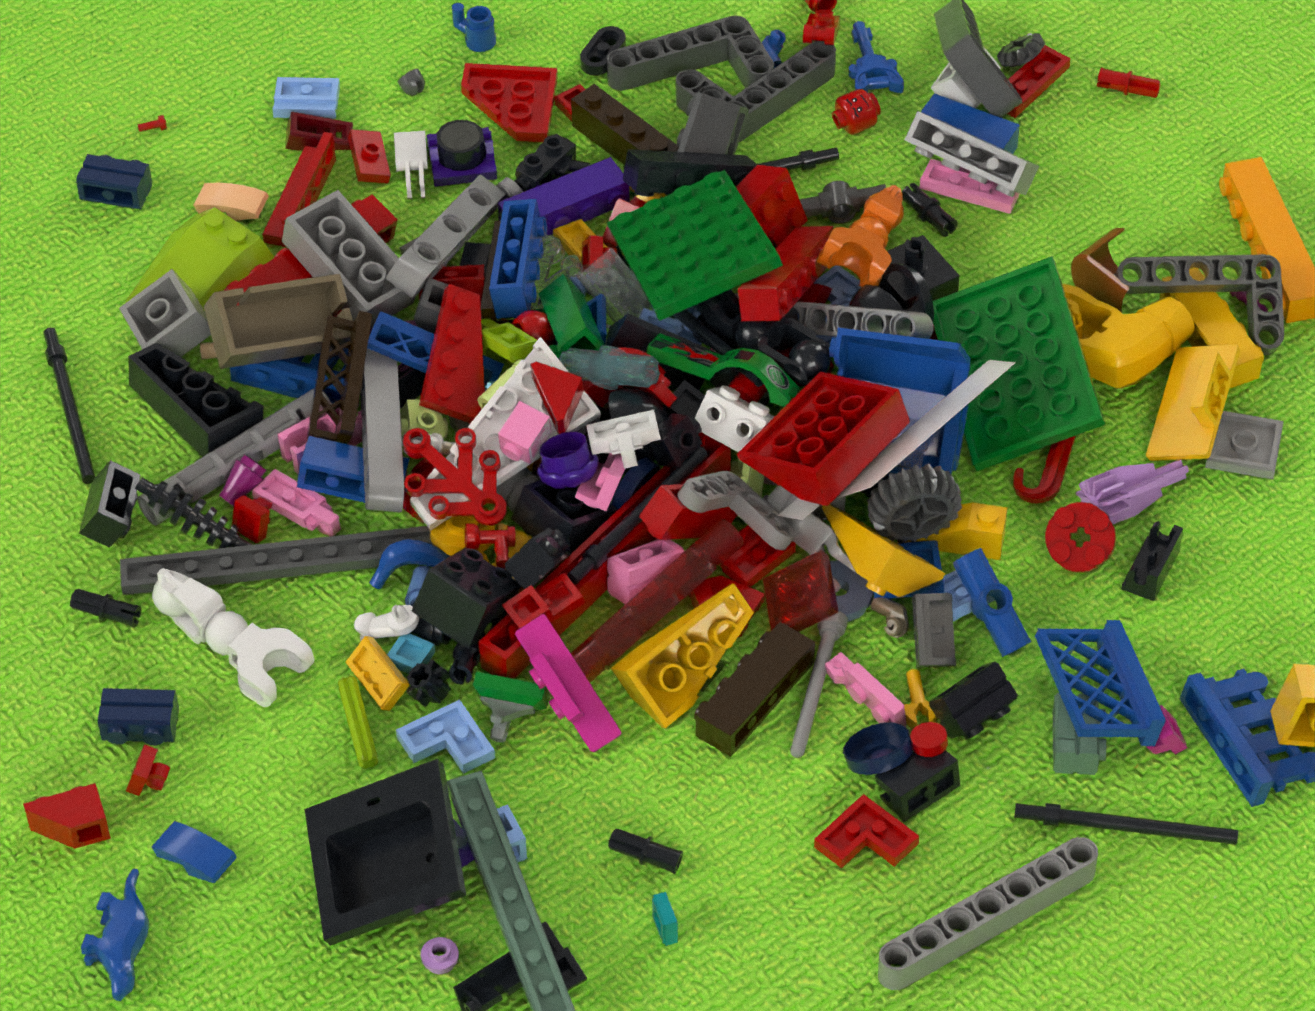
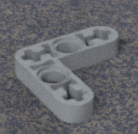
[677,471,796,550]

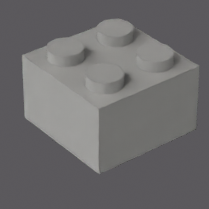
[119,269,211,357]

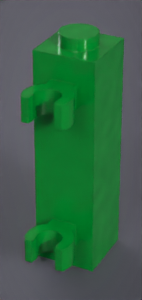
[535,273,606,368]

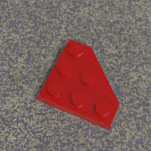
[461,63,558,142]

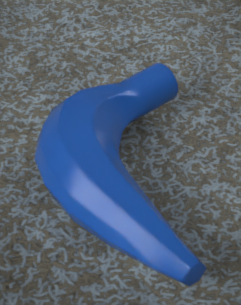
[369,539,450,589]

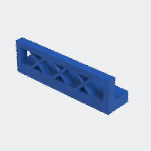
[367,311,504,391]

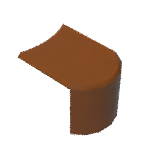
[1071,228,1130,313]

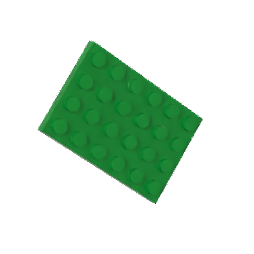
[607,170,783,321]
[932,256,1106,471]

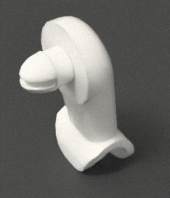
[354,605,419,641]

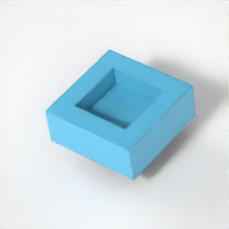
[387,633,435,674]

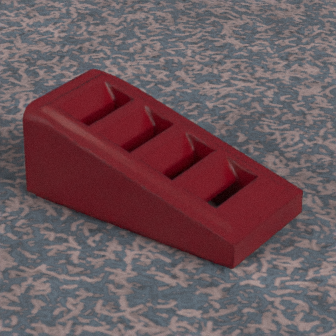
[285,112,353,150]

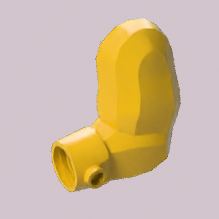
[1062,284,1194,389]

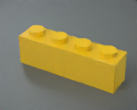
[1159,267,1264,389]

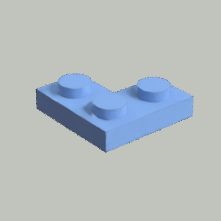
[396,699,495,774]

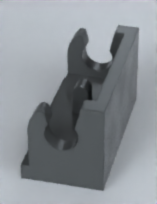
[912,593,956,668]

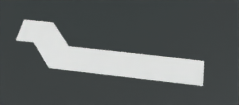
[778,360,1015,520]

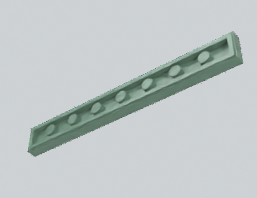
[447,770,575,1011]

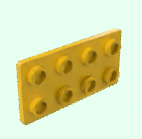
[1146,344,1240,461]

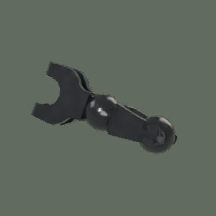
[692,289,831,385]

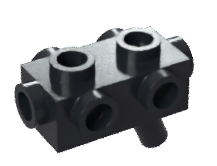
[514,134,591,192]

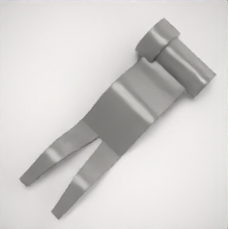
[762,485,855,592]

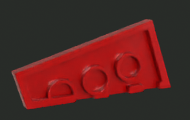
[419,284,485,424]

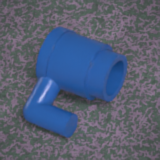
[452,3,496,52]

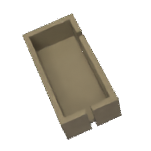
[204,274,353,369]

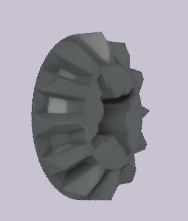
[997,33,1045,67]

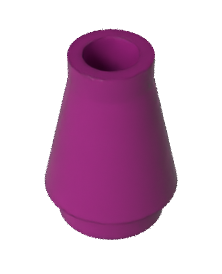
[219,454,267,506]

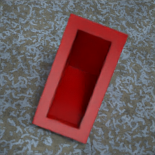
[530,361,584,434]

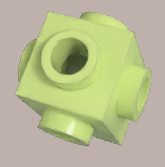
[400,400,448,439]

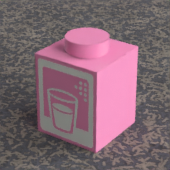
[498,401,551,464]

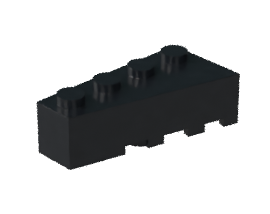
[128,343,264,457]

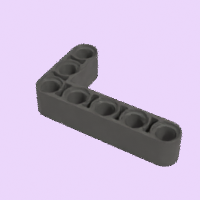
[934,0,1023,118]
[607,16,774,91]
[675,41,836,142]
[1114,254,1284,356]

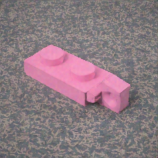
[252,469,341,536]
[825,652,906,727]

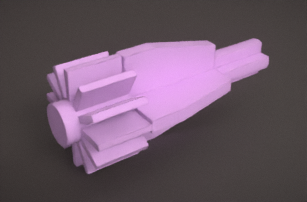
[1076,460,1189,524]

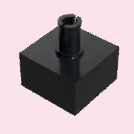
[886,235,960,310]

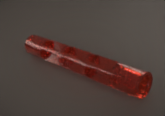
[571,519,744,683]

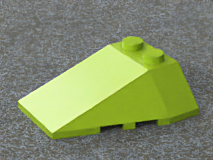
[125,207,274,311]

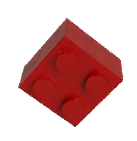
[736,165,808,249]

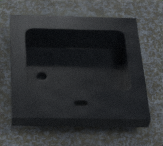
[304,759,466,946]

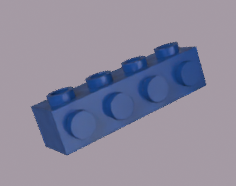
[489,199,547,319]

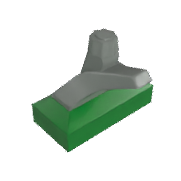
[473,672,550,743]

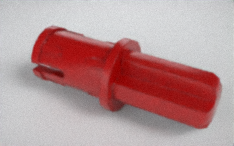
[1097,67,1161,98]

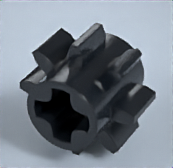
[406,659,451,707]

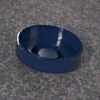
[611,457,660,510]
[843,723,913,775]

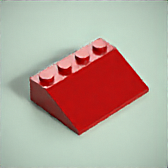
[737,372,910,506]

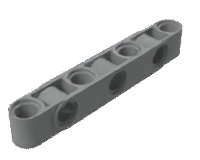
[386,175,506,298]

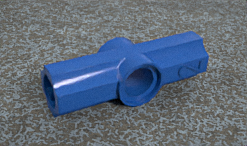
[952,548,1031,657]

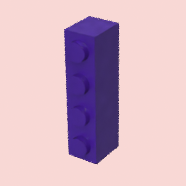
[498,157,630,239]

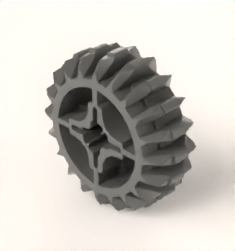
[867,464,962,544]

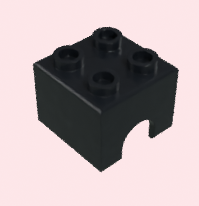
[412,547,521,649]

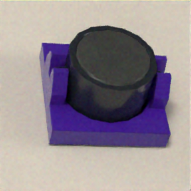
[426,120,497,187]

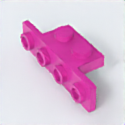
[515,614,622,752]

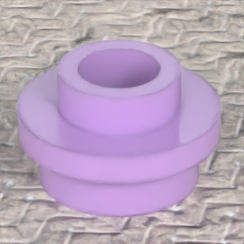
[421,937,459,974]

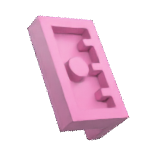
[575,453,626,511]

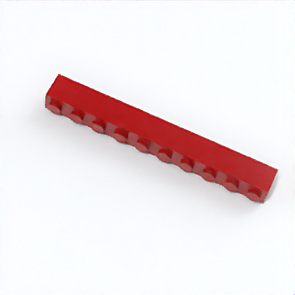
[479,432,731,679]

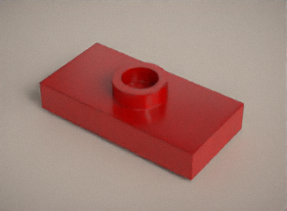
[348,129,391,184]

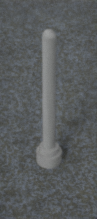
[790,609,848,758]

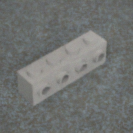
[904,111,1039,197]

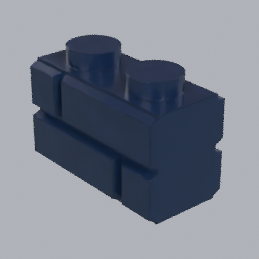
[76,154,152,210]
[98,688,179,746]

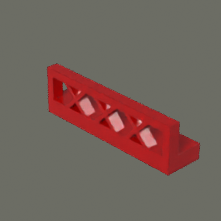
[263,132,336,247]

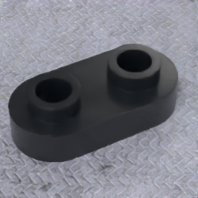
[580,26,626,76]

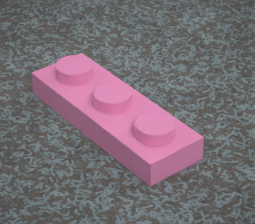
[920,159,1020,214]

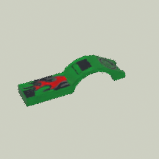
[646,333,800,407]

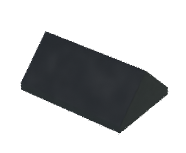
[606,313,718,390]

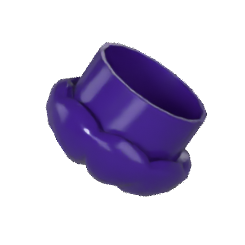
[537,432,599,489]

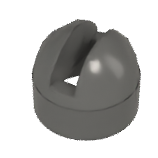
[397,69,425,96]

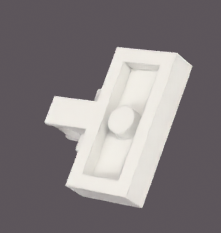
[586,410,661,469]

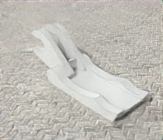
[394,131,428,199]

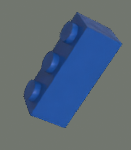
[921,93,1020,154]
[297,436,409,503]

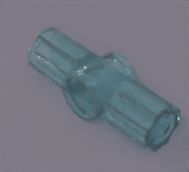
[559,345,660,390]

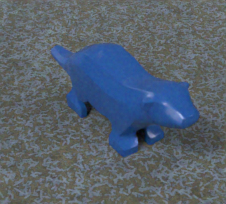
[81,868,149,1001]

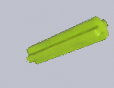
[338,676,378,769]

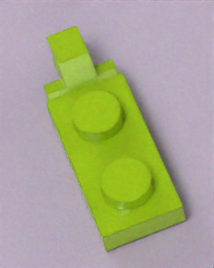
[481,318,537,363]

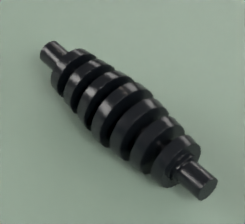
[135,477,252,548]

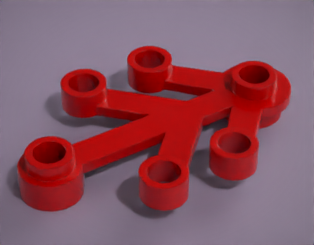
[403,428,507,526]

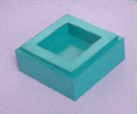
[652,892,678,946]

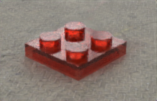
[763,550,839,632]

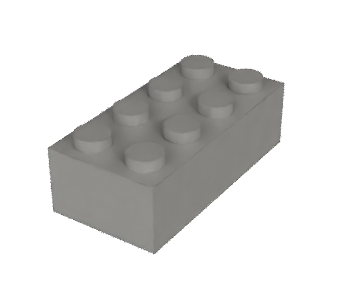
[282,190,415,328]

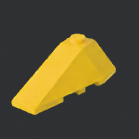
[821,504,946,598]
[611,584,754,728]

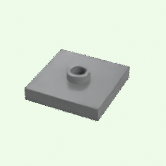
[1205,411,1284,479]

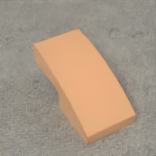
[193,183,269,221]

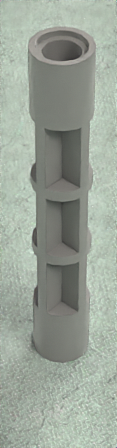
[137,388,331,526]

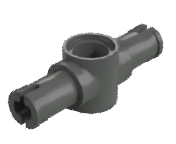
[800,181,886,224]

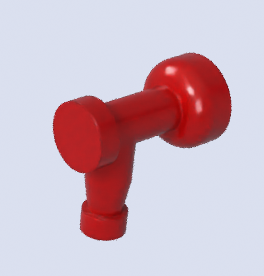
[464,523,516,569]

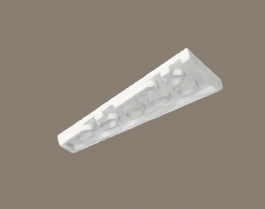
[410,337,601,530]

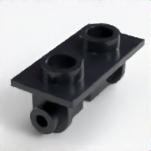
[453,952,523,1011]

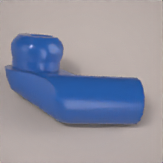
[762,30,786,68]

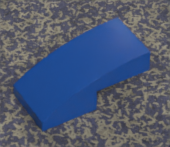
[151,821,237,883]

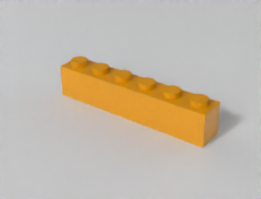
[1219,157,1315,323]

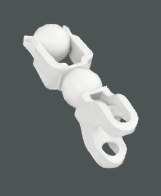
[152,568,315,707]

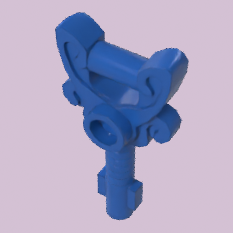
[849,21,904,93]

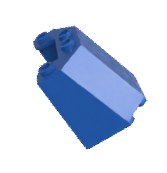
[829,327,970,480]

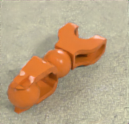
[816,185,904,287]

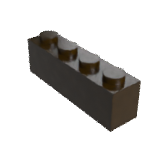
[571,84,679,165]
[694,622,815,757]

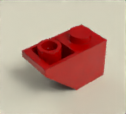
[23,783,111,849]

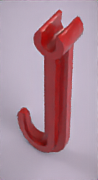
[1013,436,1076,504]

